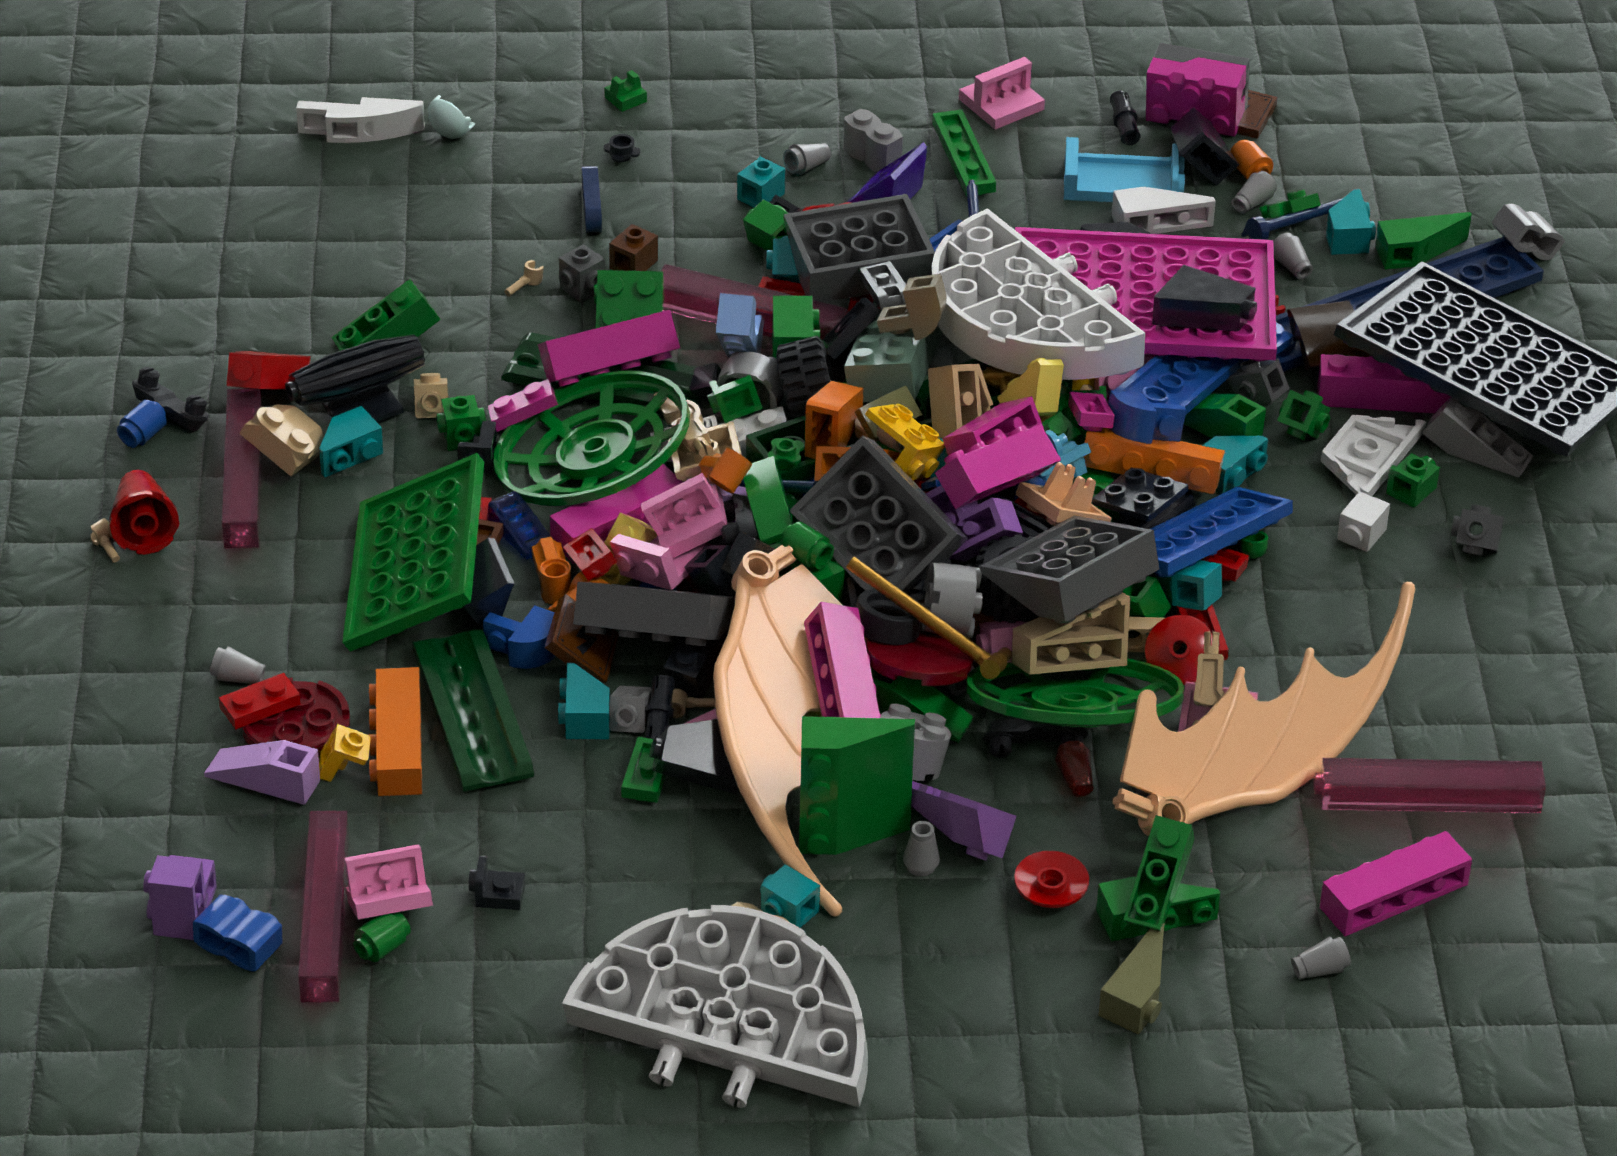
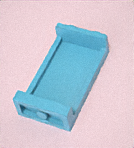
[1064,137,1185,202]

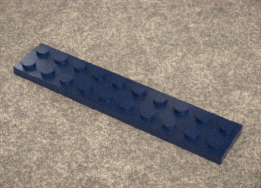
[1264,237,1544,372]

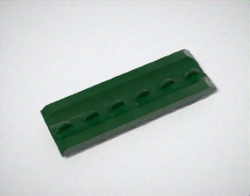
[501,332,701,415]
[412,629,534,791]

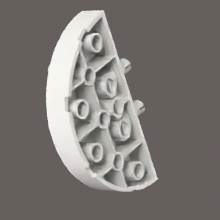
[932,208,1145,380]
[562,905,868,1108]

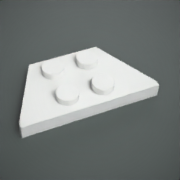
[1321,415,1426,496]

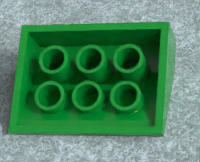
[799,716,915,855]

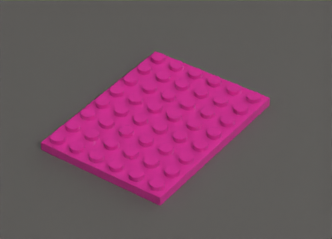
[1015,227,1277,361]

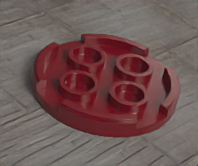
[866,629,974,686]
[241,677,350,757]

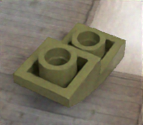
[855,385,922,440]

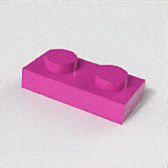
[488,379,558,432]
[1068,392,1115,432]

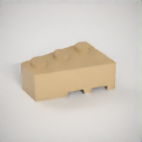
[928,364,993,438]
[1012,592,1130,675]

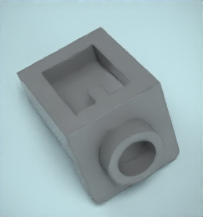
[610,686,652,733]

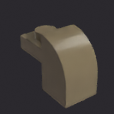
[877,273,947,341]

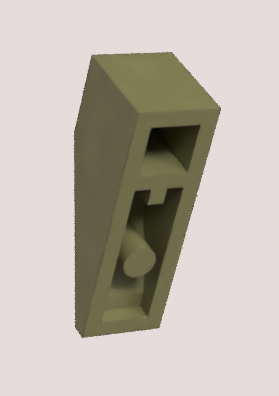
[1098,923,1164,1035]

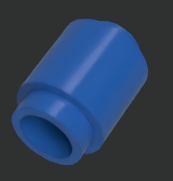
[117,400,167,448]

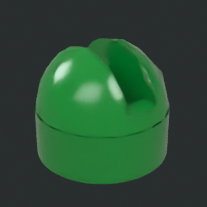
[1240,531,1268,559]

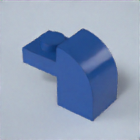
[1108,390,1186,444]
[483,605,556,669]

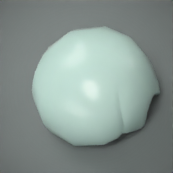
[428,95,475,139]

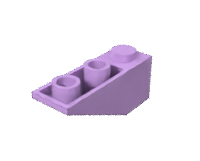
[204,740,320,805]

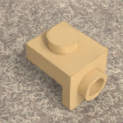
[414,373,448,418]

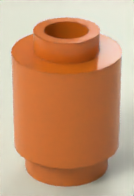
[1231,139,1273,179]

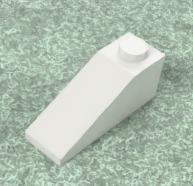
[1112,187,1216,234]

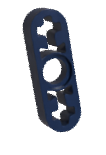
[582,166,602,233]

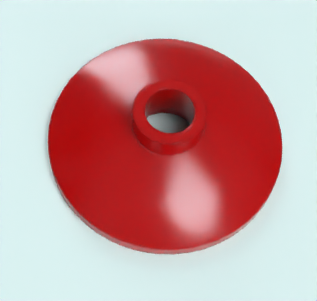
[1145,615,1213,686]
[1014,851,1089,908]

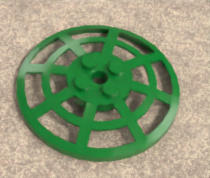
[493,371,690,506]
[967,658,1184,728]

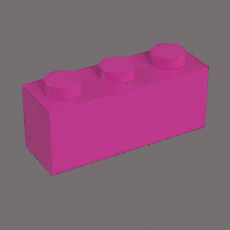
[942,396,1044,456]

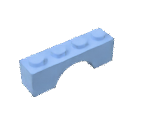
[716,293,764,357]

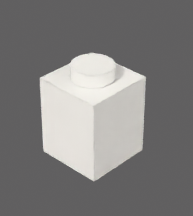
[1337,491,1390,552]

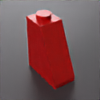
[227,351,311,389]

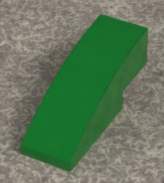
[743,456,793,546]

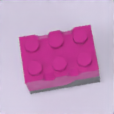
[1146,43,1250,137]

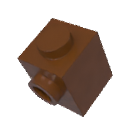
[609,224,658,271]

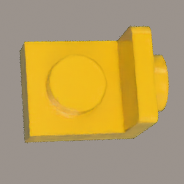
[319,724,371,782]

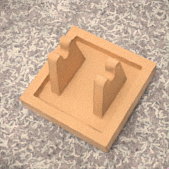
[1015,462,1112,526]

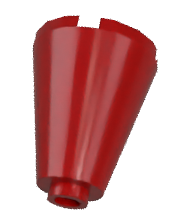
[109,470,180,555]

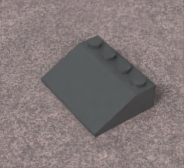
[783,194,935,304]
[790,436,968,593]
[980,515,1159,624]
[573,582,735,646]

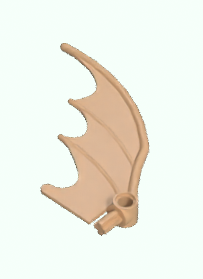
[713,545,842,917]
[1112,582,1415,836]

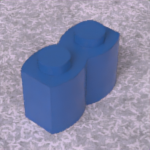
[193,894,283,971]

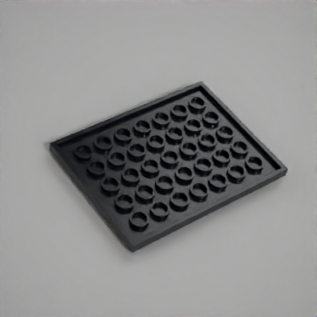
[1333,262,1617,457]

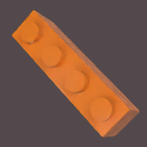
[1084,428,1225,494]
[369,667,422,796]

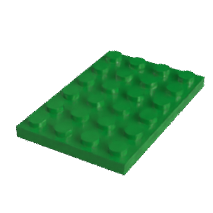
[342,453,484,652]

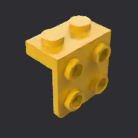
[865,403,945,480]

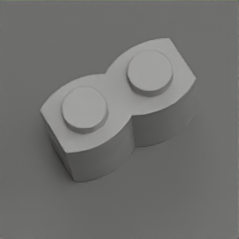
[843,109,903,172]
[1492,204,1565,260]

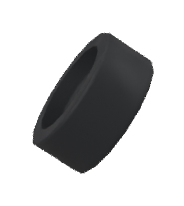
[856,589,922,645]

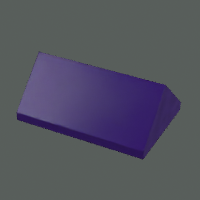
[847,142,927,203]

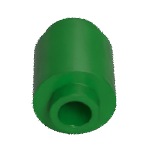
[781,521,834,569]
[353,912,411,962]

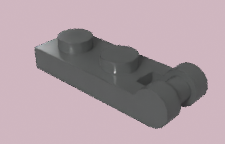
[859,261,906,314]

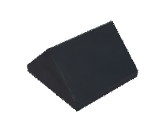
[464,538,514,629]

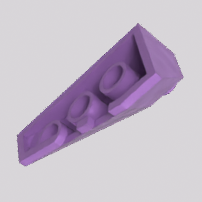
[911,781,1017,861]

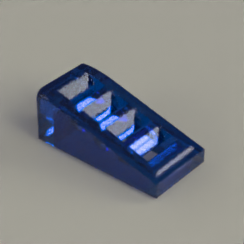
[488,491,554,560]

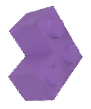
[925,485,1023,562]
[143,855,217,940]

